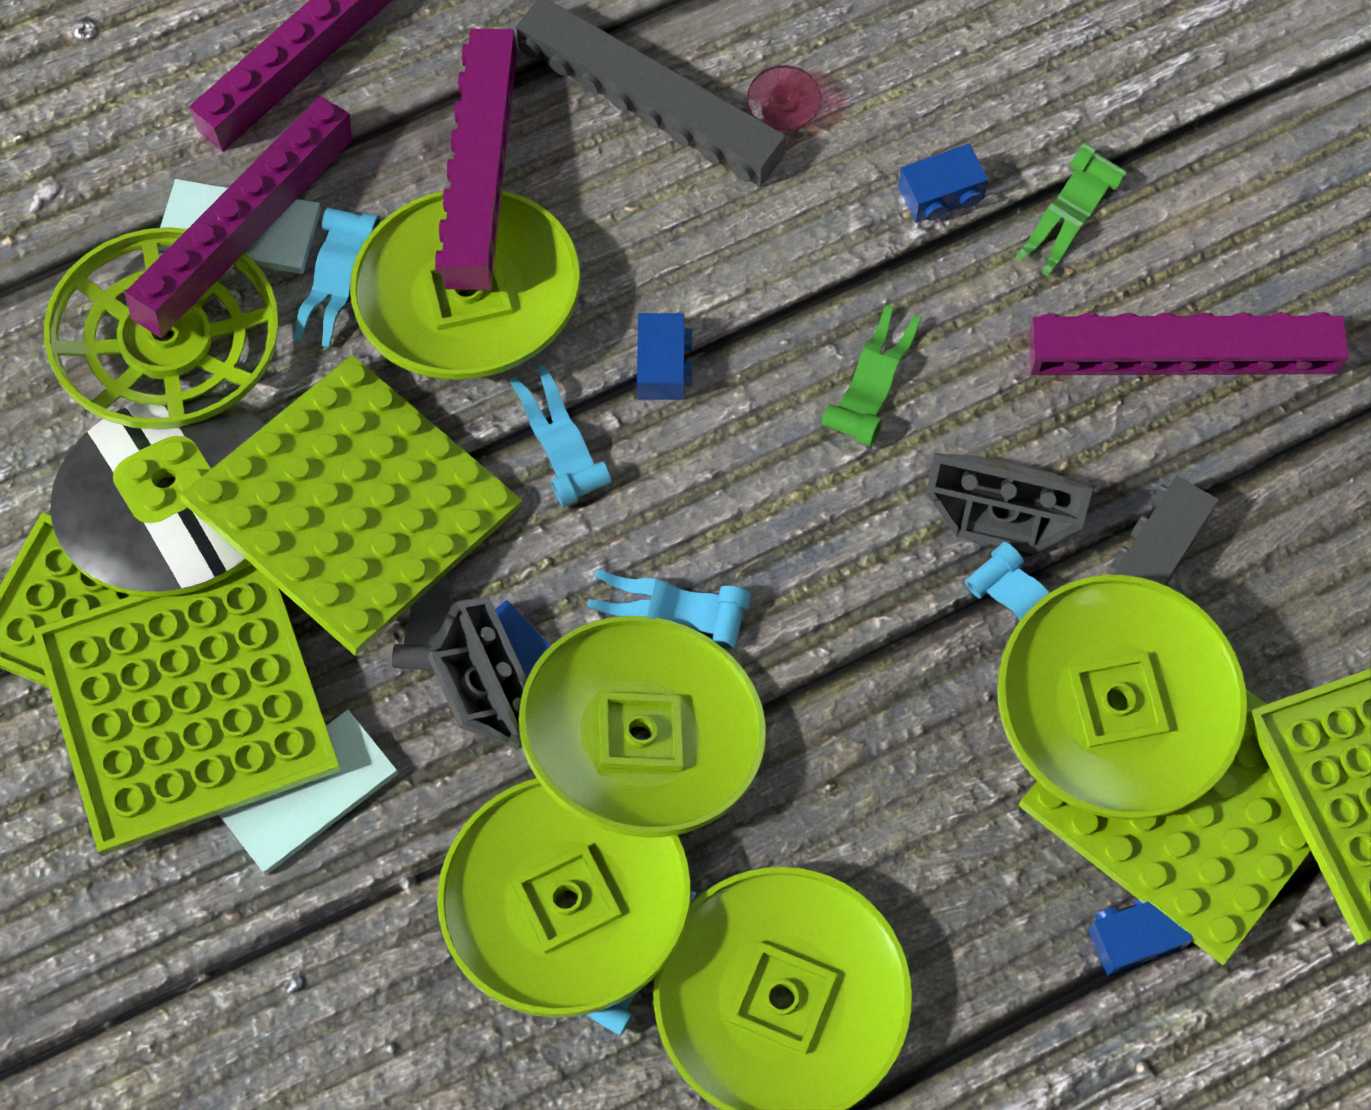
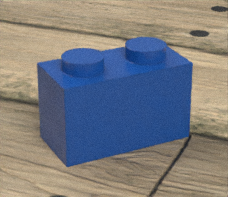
[898,143,988,223]
[637,313,692,400]
[1088,899,1193,977]

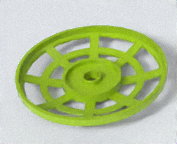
[44,227,279,429]

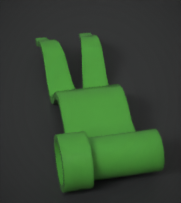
[1016,142,1128,276]
[822,305,922,448]

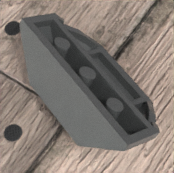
[926,453,1092,554]
[427,596,527,749]

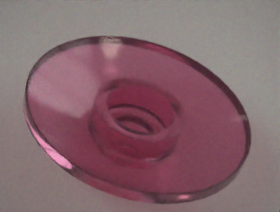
[747,65,821,131]

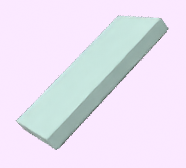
[158,179,321,274]
[219,710,398,876]

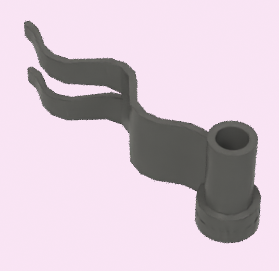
[392,566,456,675]

